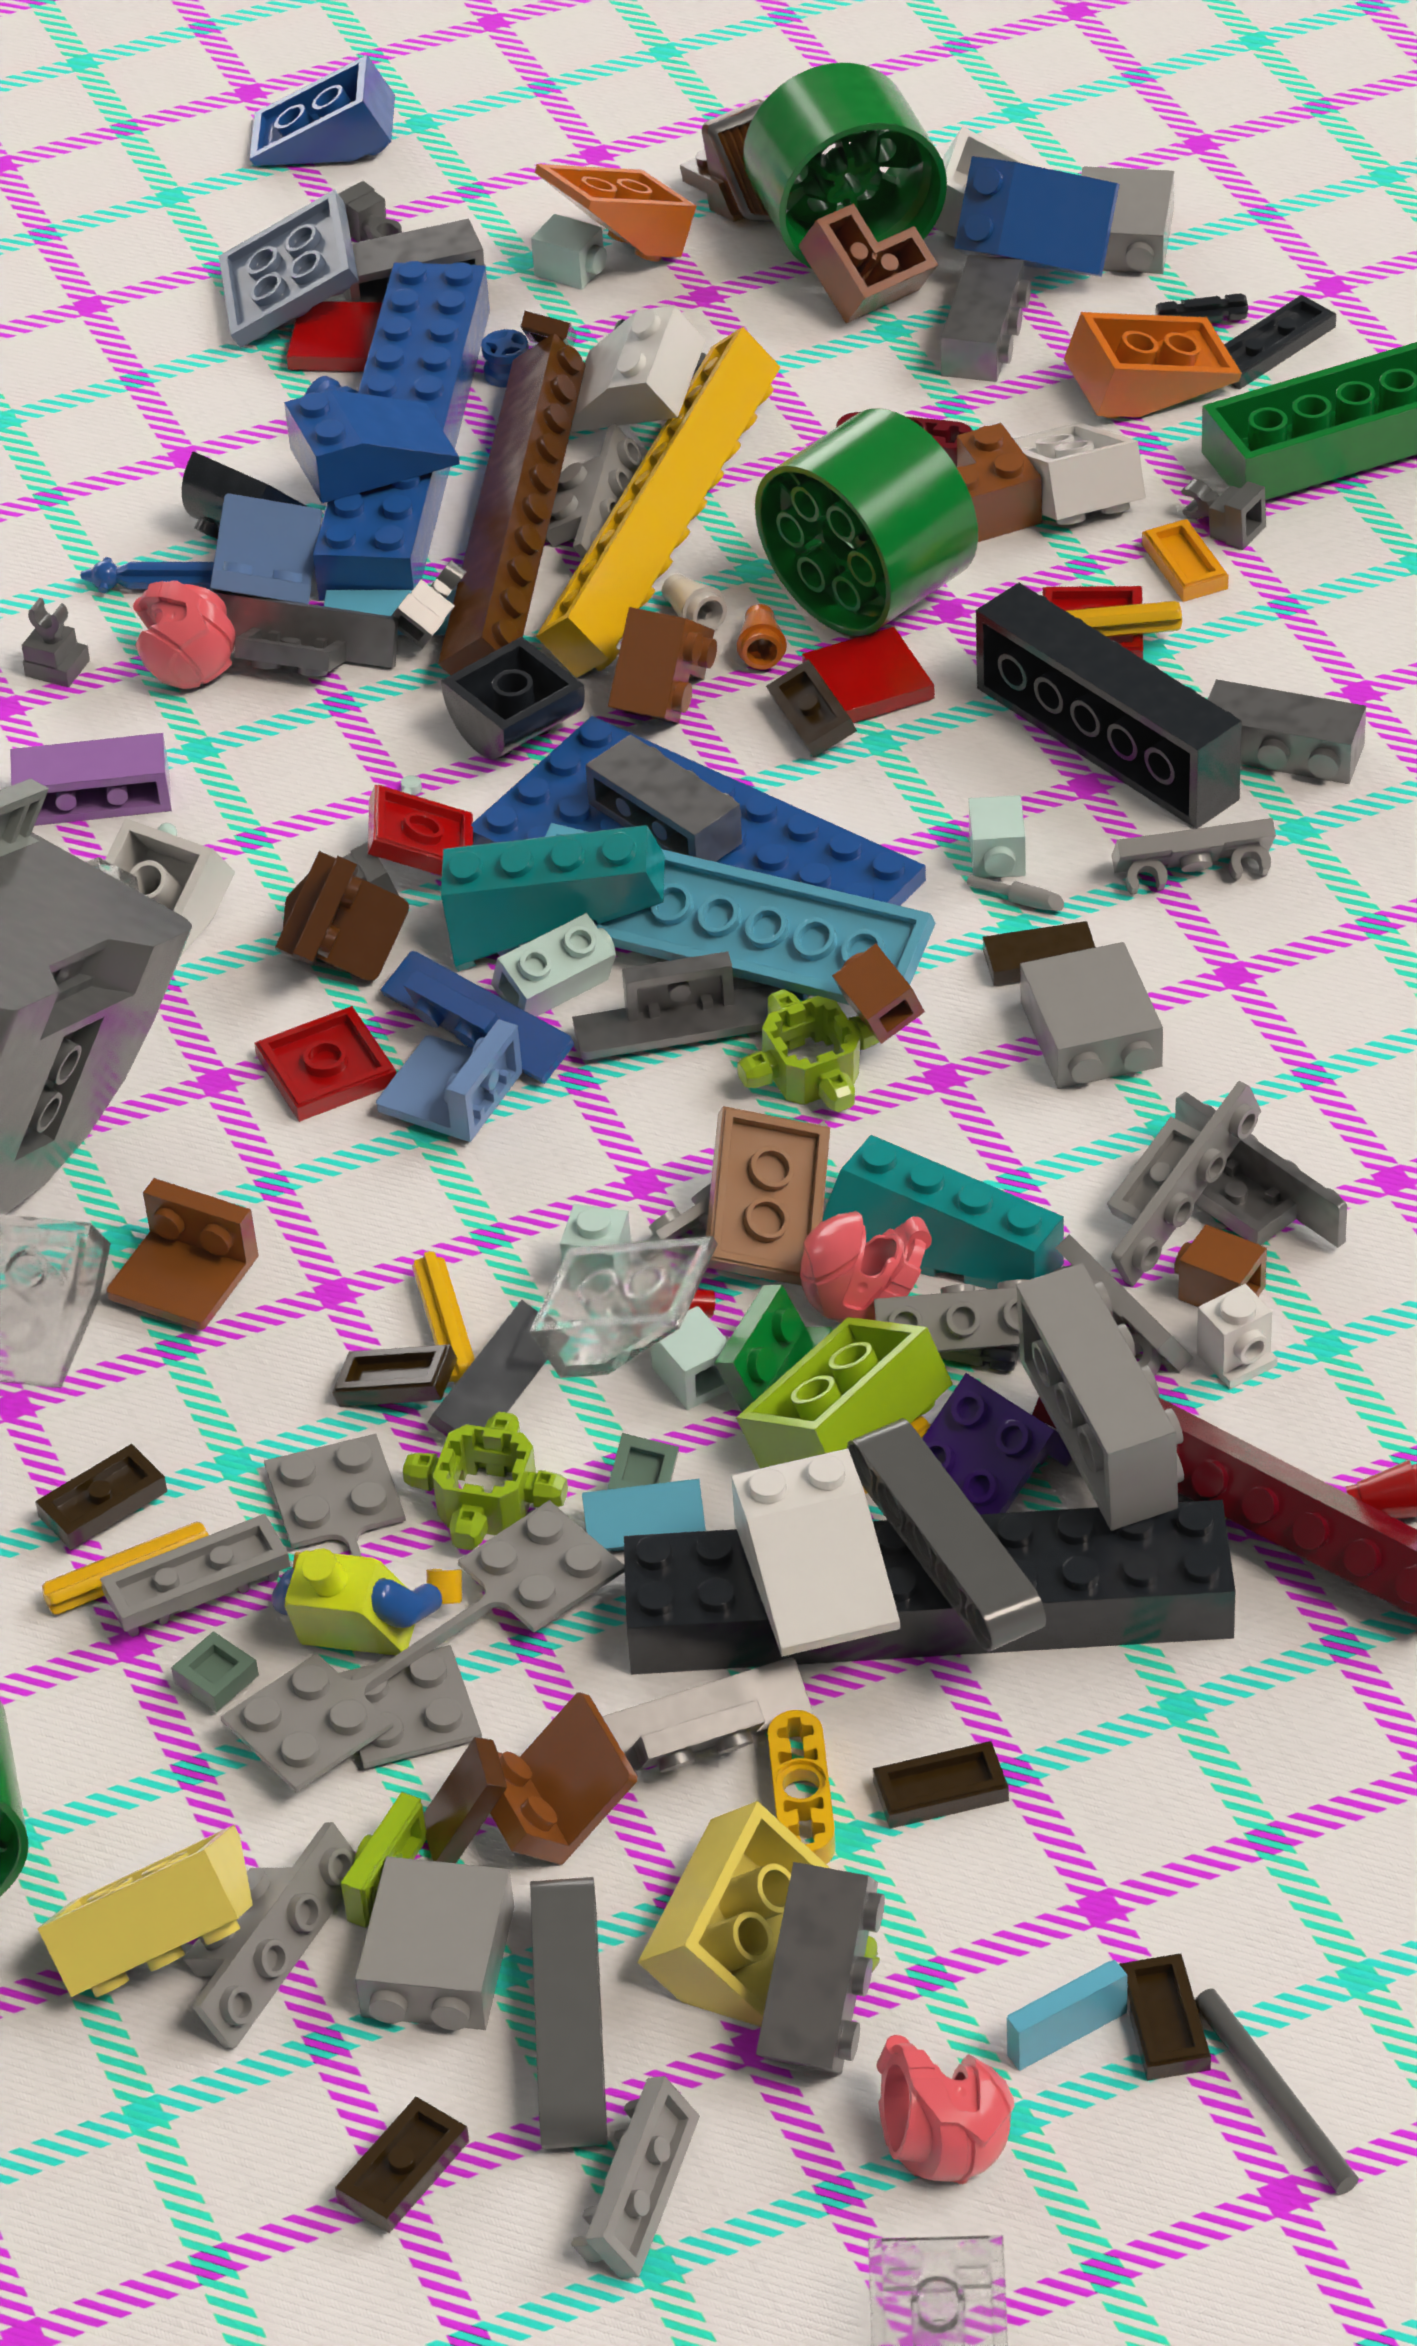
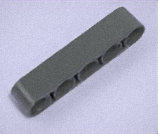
[847,1418,1046,1652]
[530,1877,608,2149]

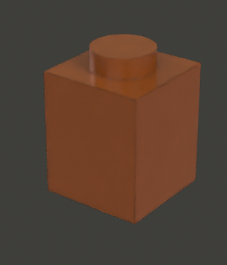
[832,944,925,1044]
[1174,1224,1267,1307]

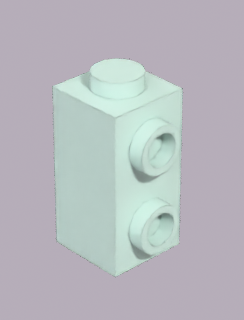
[491,913,616,1017]

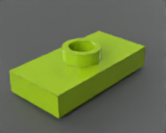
[341,1792,427,1928]

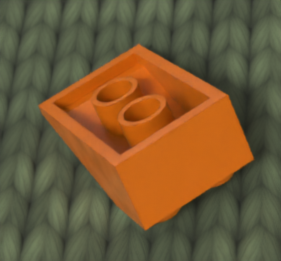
[534,164,697,262]
[1064,312,1242,419]

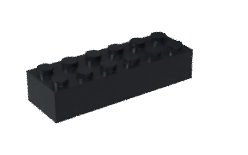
[976,582,1242,829]

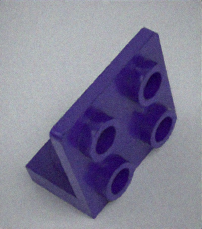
[922,1373,1072,1514]

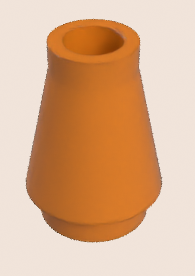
[737,604,787,670]

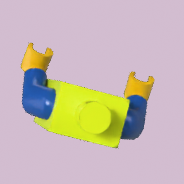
[271,1548,462,1656]

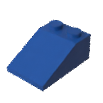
[249,55,395,166]
[954,156,1120,277]
[284,389,460,503]

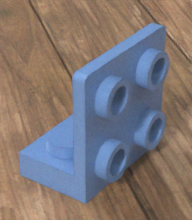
[210,493,322,604]
[376,1019,522,1142]

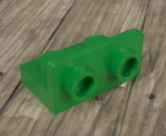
[714,1284,833,1412]

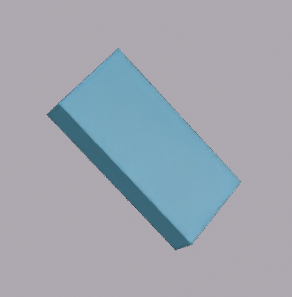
[582,1479,706,1552]
[1007,1959,1127,2071]

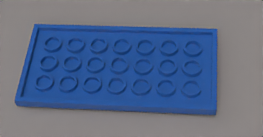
[471,716,926,1001]

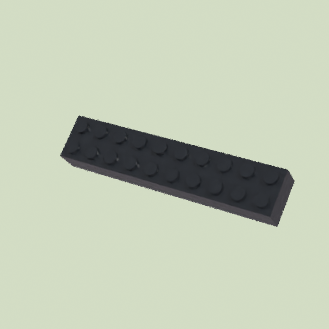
[624,1500,1236,1675]

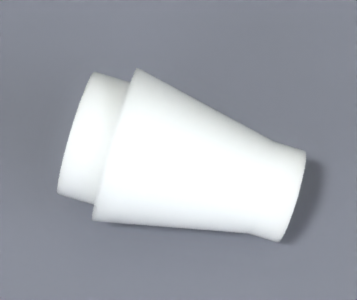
[662,574,727,630]

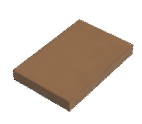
[703,1106,831,1286]

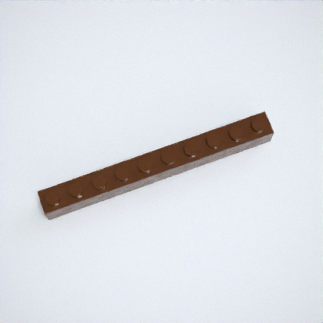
[438,333,586,675]

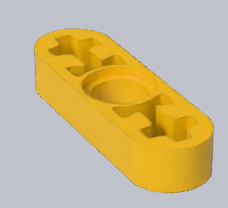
[768,1710,836,1864]

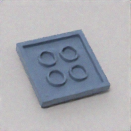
[219,189,359,348]

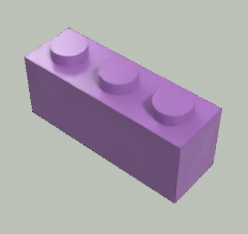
[10,733,172,826]

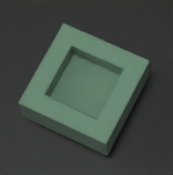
[608,1433,679,1489]
[171,1631,259,1712]

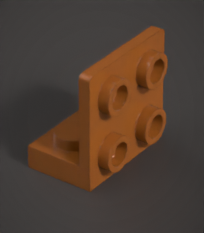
[106,1178,259,1330]
[490,1692,638,1865]

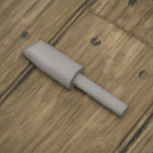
[967,875,1064,911]

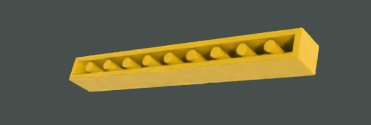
[536,327,781,678]

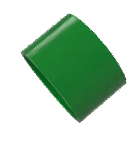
[744,62,947,270]
[755,408,978,636]

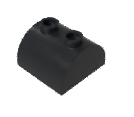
[181,451,308,540]
[441,636,585,759]

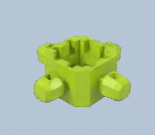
[737,989,879,1112]
[403,1412,568,1550]

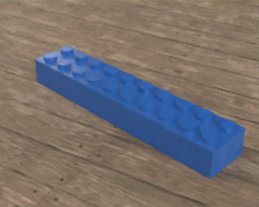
[313,261,490,601]

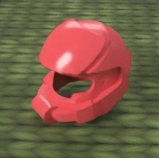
[133,581,236,689]
[800,1211,932,1323]
[877,2035,1015,2184]

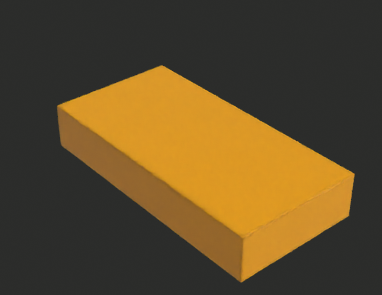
[1142,519,1229,602]

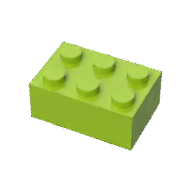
[736,1317,953,1468]

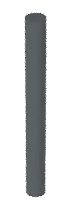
[1195,1988,1359,2194]

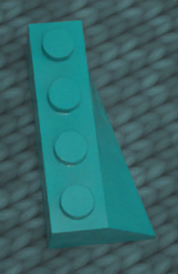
[441,825,665,972]
[822,1135,1064,1289]

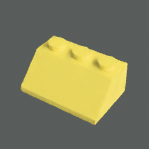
[637,1801,831,2027]
[37,1825,253,1997]

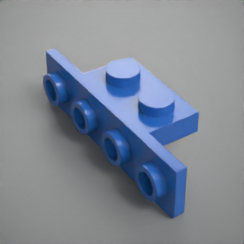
[380,951,574,1084]

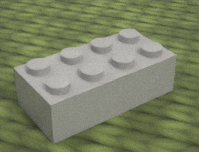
[1016,1263,1184,1531]

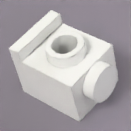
[1197,1284,1278,1389]

